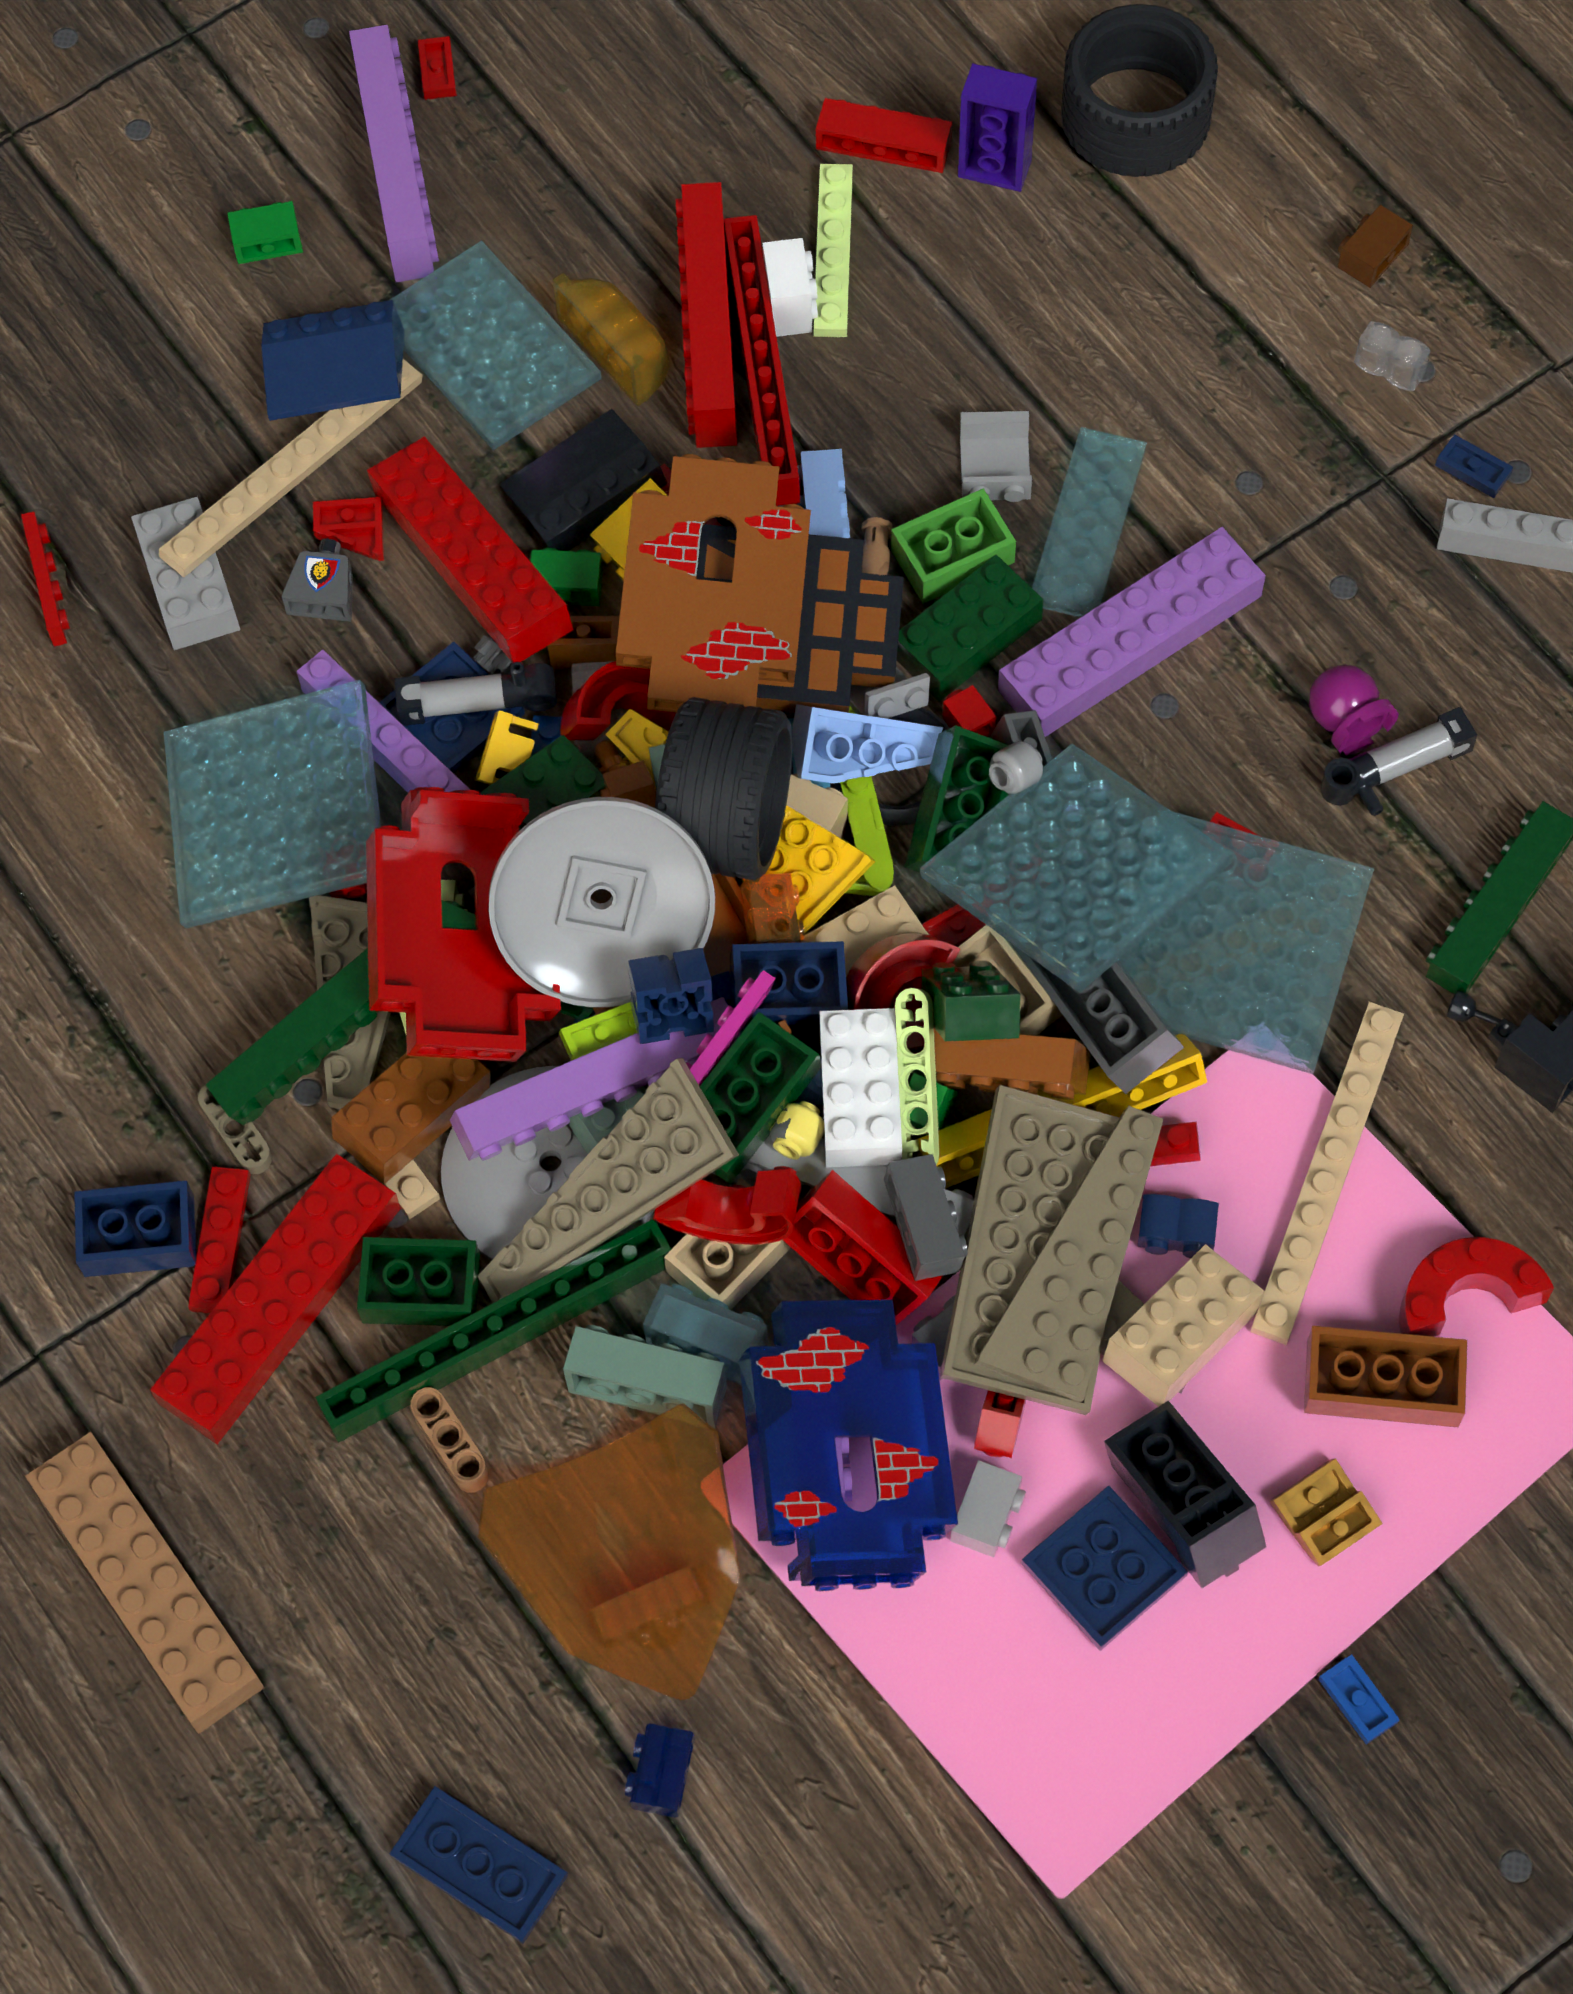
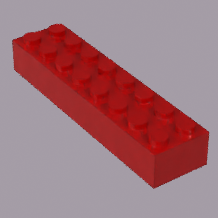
[675,182,737,448]
[367,436,574,663]
[150,1153,401,1445]

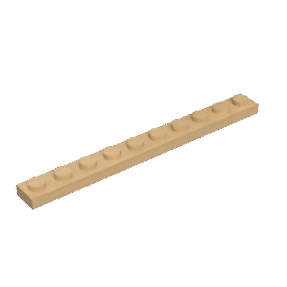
[159,359,423,577]
[1250,1002,1404,1345]

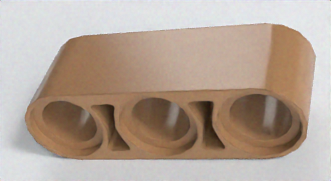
[410,1387,488,1493]

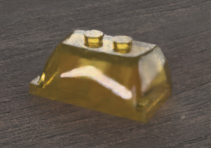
[553,273,669,406]

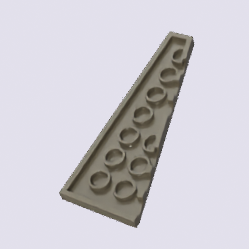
[478,1058,739,1303]
[974,1106,1163,1402]

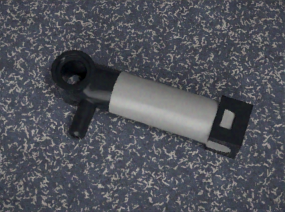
[395,661,557,726]
[1321,706,1477,816]

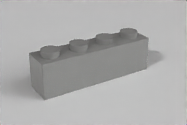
[1436,498,1573,573]

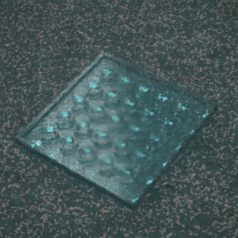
[164,680,381,928]
[920,744,1232,993]
[1117,809,1374,1074]

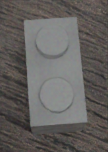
[950,1460,1026,1557]

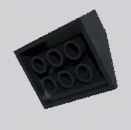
[500,408,667,551]

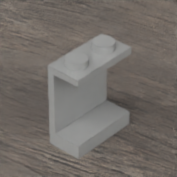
[960,411,1032,502]
[850,667,930,719]

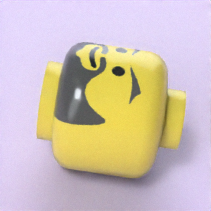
[770,1101,825,1160]

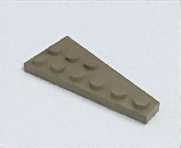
[309,894,391,1109]

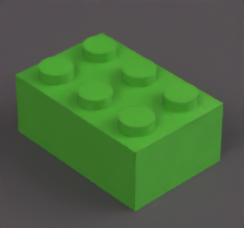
[891,488,1016,604]

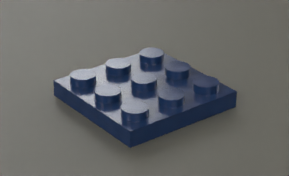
[379,642,525,773]
[1021,1486,1188,1651]

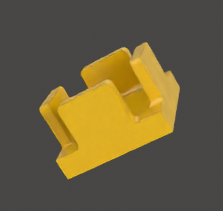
[475,710,539,785]

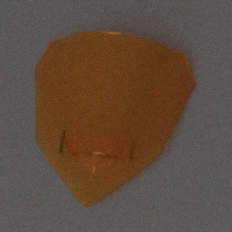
[477,1403,741,1700]

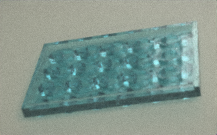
[389,241,602,450]

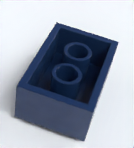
[729,941,848,1028]
[74,1181,196,1277]

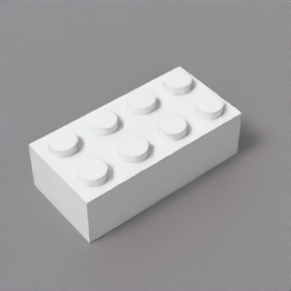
[820,1008,902,1168]

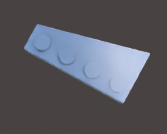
[797,449,850,538]

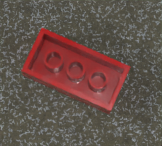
[783,1170,943,1332]

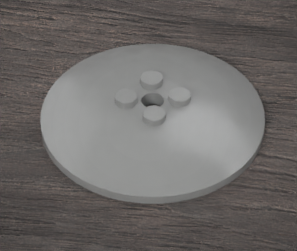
[489,797,715,1007]
[441,1066,655,1261]

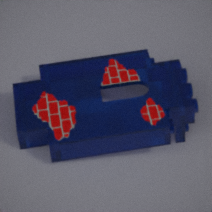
[739,1300,958,1592]

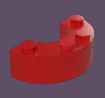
[560,661,676,741]
[846,933,961,1040]
[653,1166,801,1245]
[1399,1237,1554,1337]

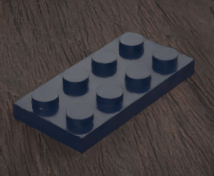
[389,1786,568,1944]

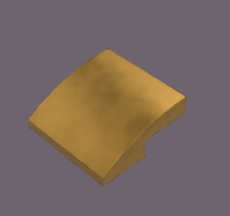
[1269,1458,1383,1567]

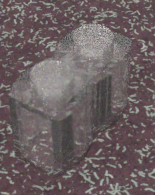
[1354,321,1431,391]

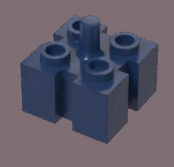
[628,948,714,1044]

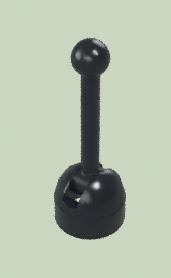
[1446,990,1519,1027]

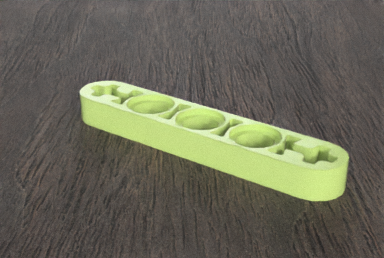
[895,988,939,1165]

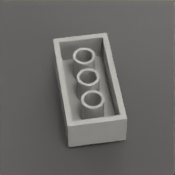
[131,496,240,650]

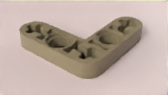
[198,1085,272,1174]

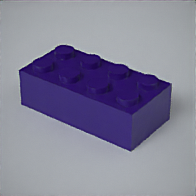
[958,63,1037,192]

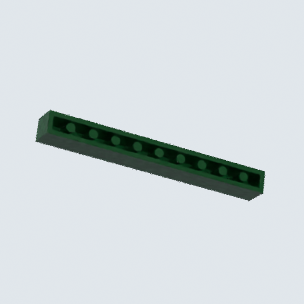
[315,1219,671,1443]

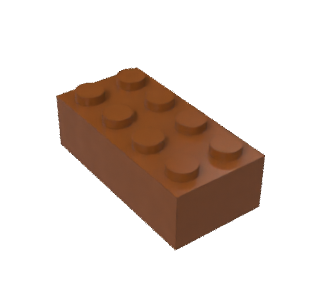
[934,1028,1091,1100]
[331,1052,490,1185]
[1304,1326,1467,1428]

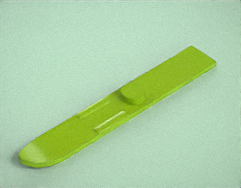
[840,706,894,893]

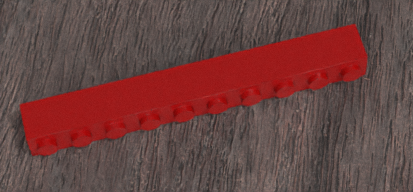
[724,215,800,506]

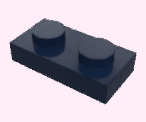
[1435,434,1514,498]

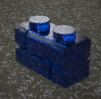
[625,1723,695,1818]

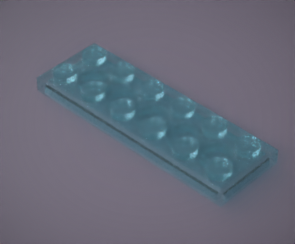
[1032,427,1147,617]

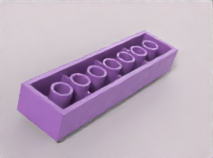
[349,25,439,282]
[998,527,1266,737]

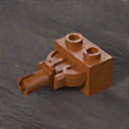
[595,740,656,808]

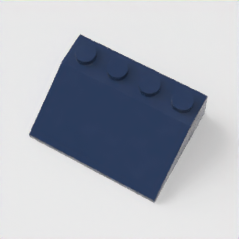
[261,300,405,421]

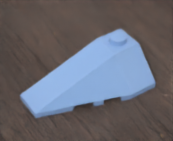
[792,704,943,784]

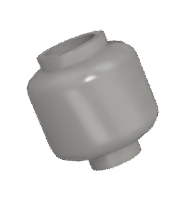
[989,741,1043,794]

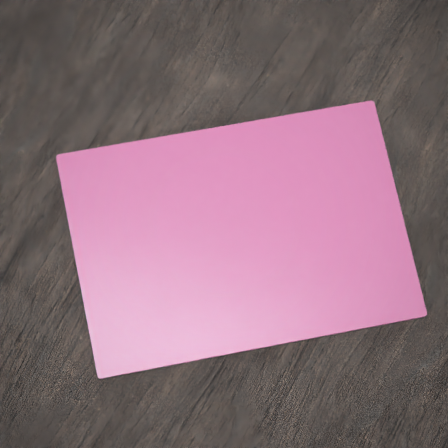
[702,1025,1573,1899]

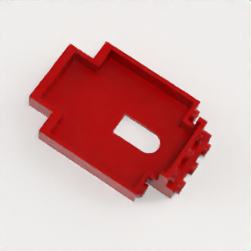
[366,787,561,1062]

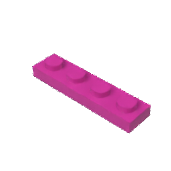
[686,970,776,1087]

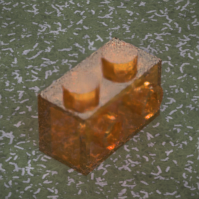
[740,873,804,944]

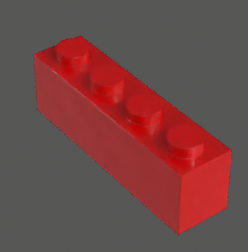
[816,98,952,173]

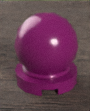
[1309,664,1399,756]

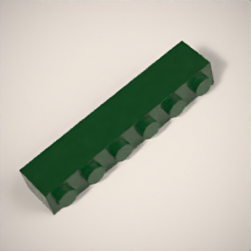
[1426,801,1573,994]
[205,948,379,1125]

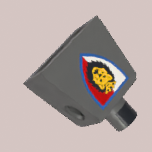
[282,539,353,622]

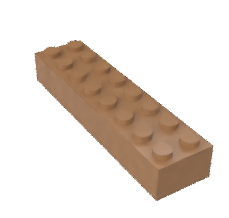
[25,1432,265,1734]

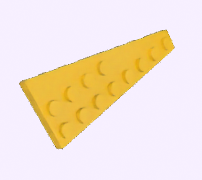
[605,709,875,938]

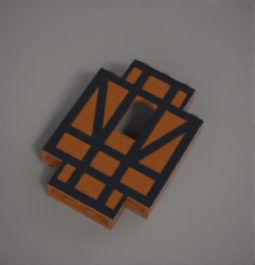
[696,524,904,713]

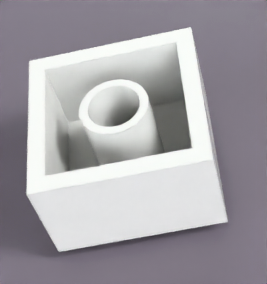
[763,238,818,337]

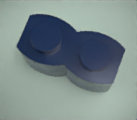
[1138,1194,1219,1258]

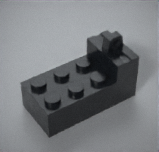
[1488,1003,1573,1113]
[1104,1400,1267,1588]

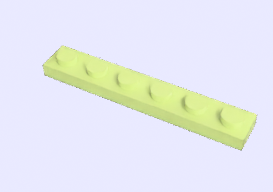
[814,164,853,337]

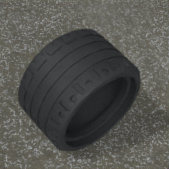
[1061,4,1218,177]
[655,697,792,881]

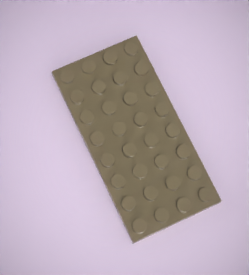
[939,1085,1119,1415]

